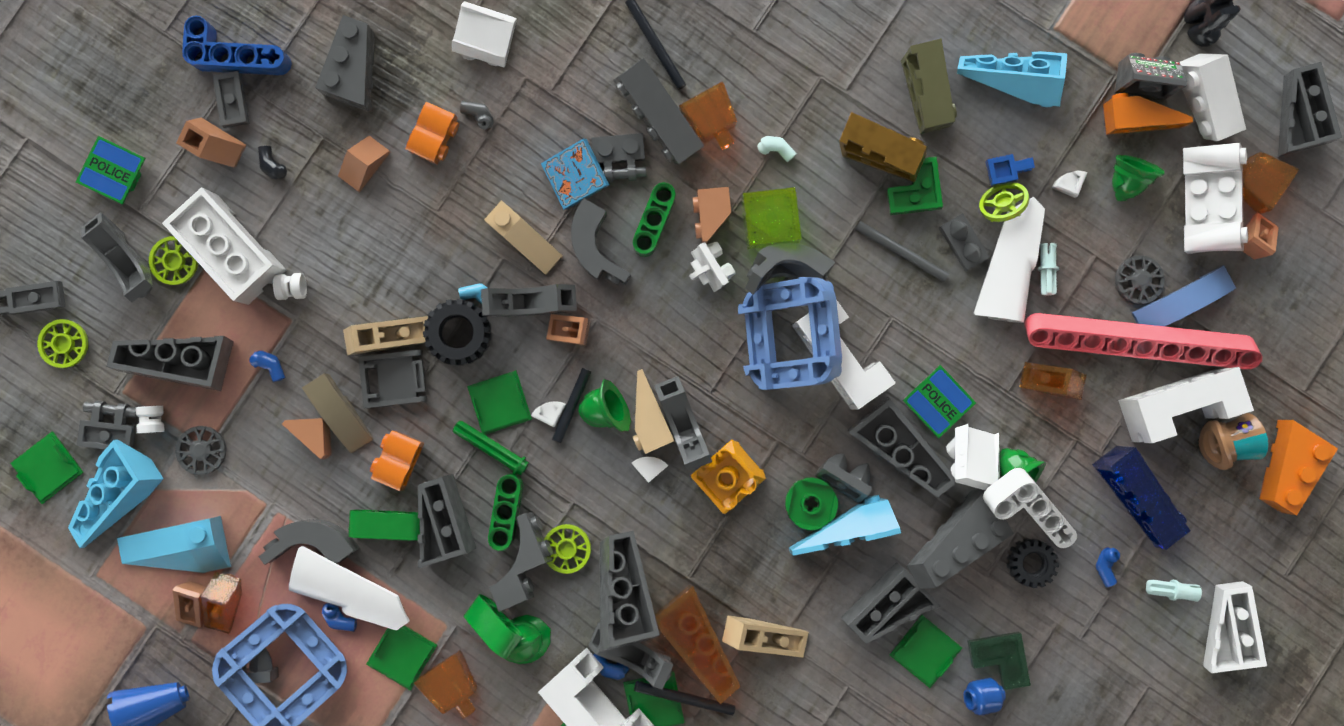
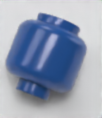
[963,678,1006,715]

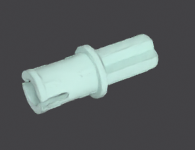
[1038,243,1059,296]
[1146,579,1202,602]

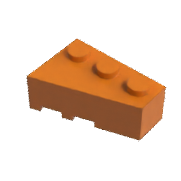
[1259,420,1338,516]

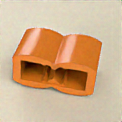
[405,102,459,165]
[370,430,424,491]

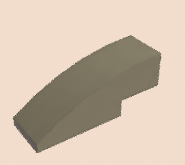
[302,373,374,453]

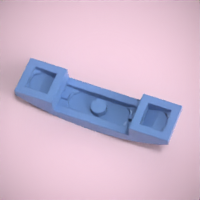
[1132,265,1236,327]

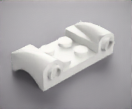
[1183,143,1248,254]

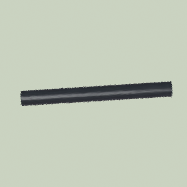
[625,0,686,90]
[634,681,735,716]

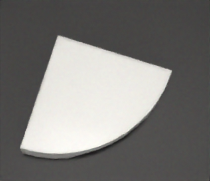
[1052,171,1087,198]
[531,401,566,427]
[632,456,668,483]

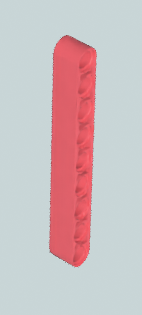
[1024,313,1263,369]

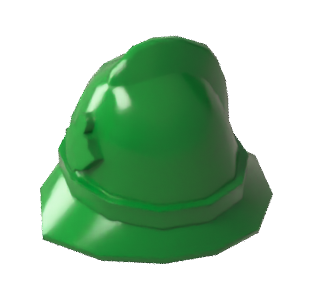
[1112,155,1164,201]
[578,379,631,432]
[1000,448,1046,483]
[506,615,551,664]

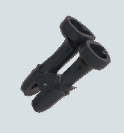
[1184,0,1241,47]

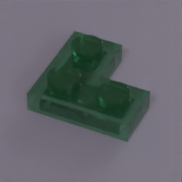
[967,632,1031,690]

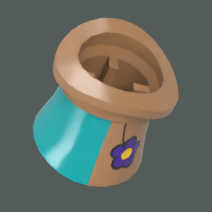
[1199,413,1268,470]

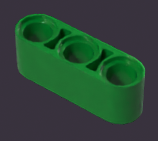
[633,182,676,257]
[488,474,523,551]
[348,510,420,540]
[463,594,523,659]

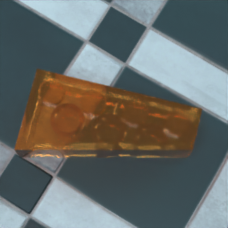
[655,584,741,704]

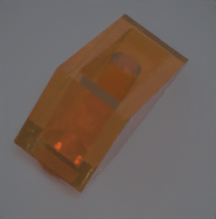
[1019,362,1087,400]
[201,572,242,634]

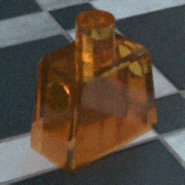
[679,82,737,150]
[1242,152,1299,214]
[414,650,477,719]

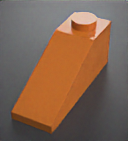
[1103,93,1193,135]

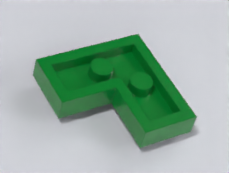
[887,156,943,215]

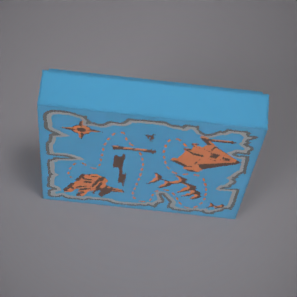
[541,138,609,210]

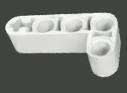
[983,468,1077,548]

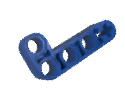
[182,15,292,75]

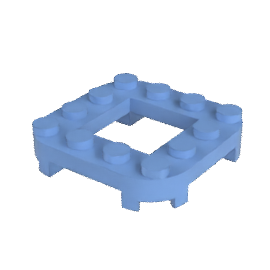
[738,277,842,390]
[212,604,347,726]

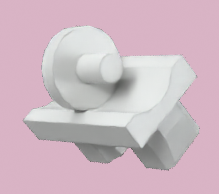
[689,242,736,292]

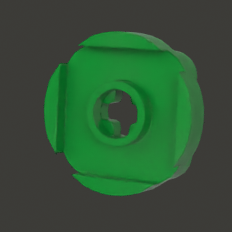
[785,477,838,530]

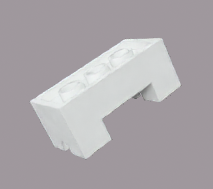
[162,187,286,305]
[791,300,895,410]
[1118,367,1254,443]
[538,648,654,726]

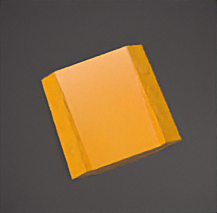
[691,440,766,514]

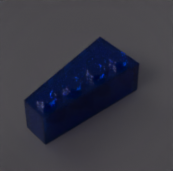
[1092,446,1191,550]

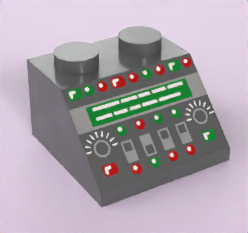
[1115,53,1187,99]

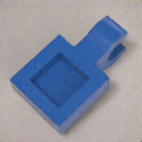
[985,154,1035,186]

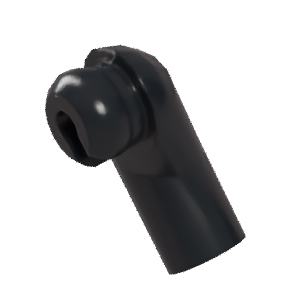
[258,146,287,180]

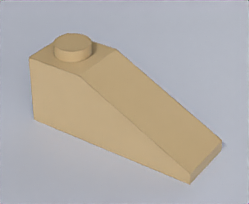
[484,200,563,275]
[343,316,428,356]
[633,369,674,454]
[722,616,809,657]

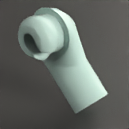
[757,136,797,162]

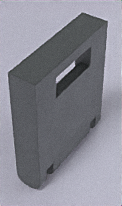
[358,350,427,408]

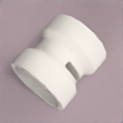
[273,273,307,300]
[136,406,165,433]

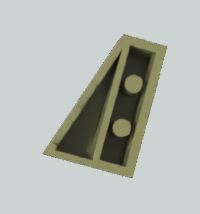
[901,38,957,134]

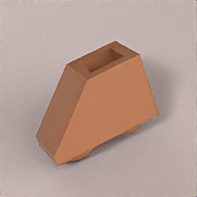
[176,117,246,168]
[693,187,731,244]

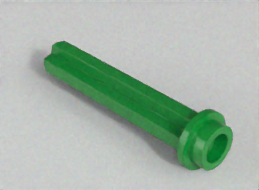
[453,421,529,476]

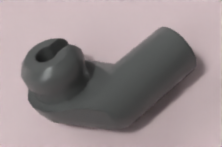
[460,100,494,130]

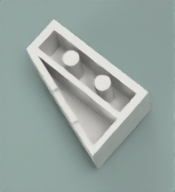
[1180,54,1246,141]
[1203,581,1267,673]

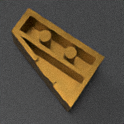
[839,112,927,182]

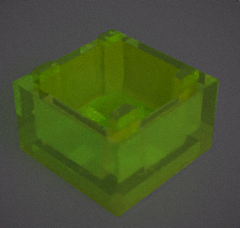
[741,187,802,249]

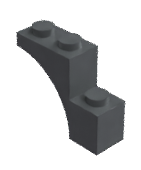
[81,212,153,302]
[489,512,553,612]

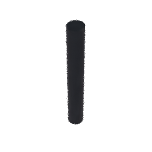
[552,368,591,443]

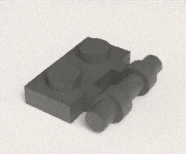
[591,133,647,183]
[77,400,138,449]

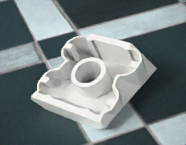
[452,1,517,67]
[946,424,1000,490]

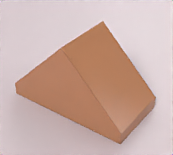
[338,136,391,192]
[1242,212,1279,260]
[546,314,590,346]
[282,418,331,459]
[173,581,215,628]

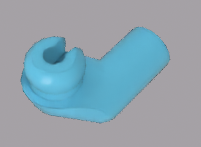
[458,284,487,304]

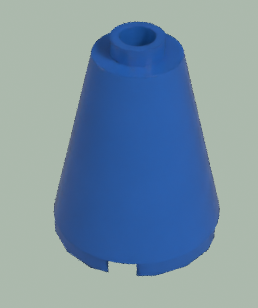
[107,682,190,726]

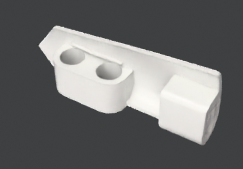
[974,197,1045,323]
[289,546,410,630]

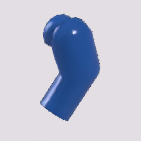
[249,351,286,382]
[1096,547,1120,587]
[322,603,357,632]
[594,654,629,680]

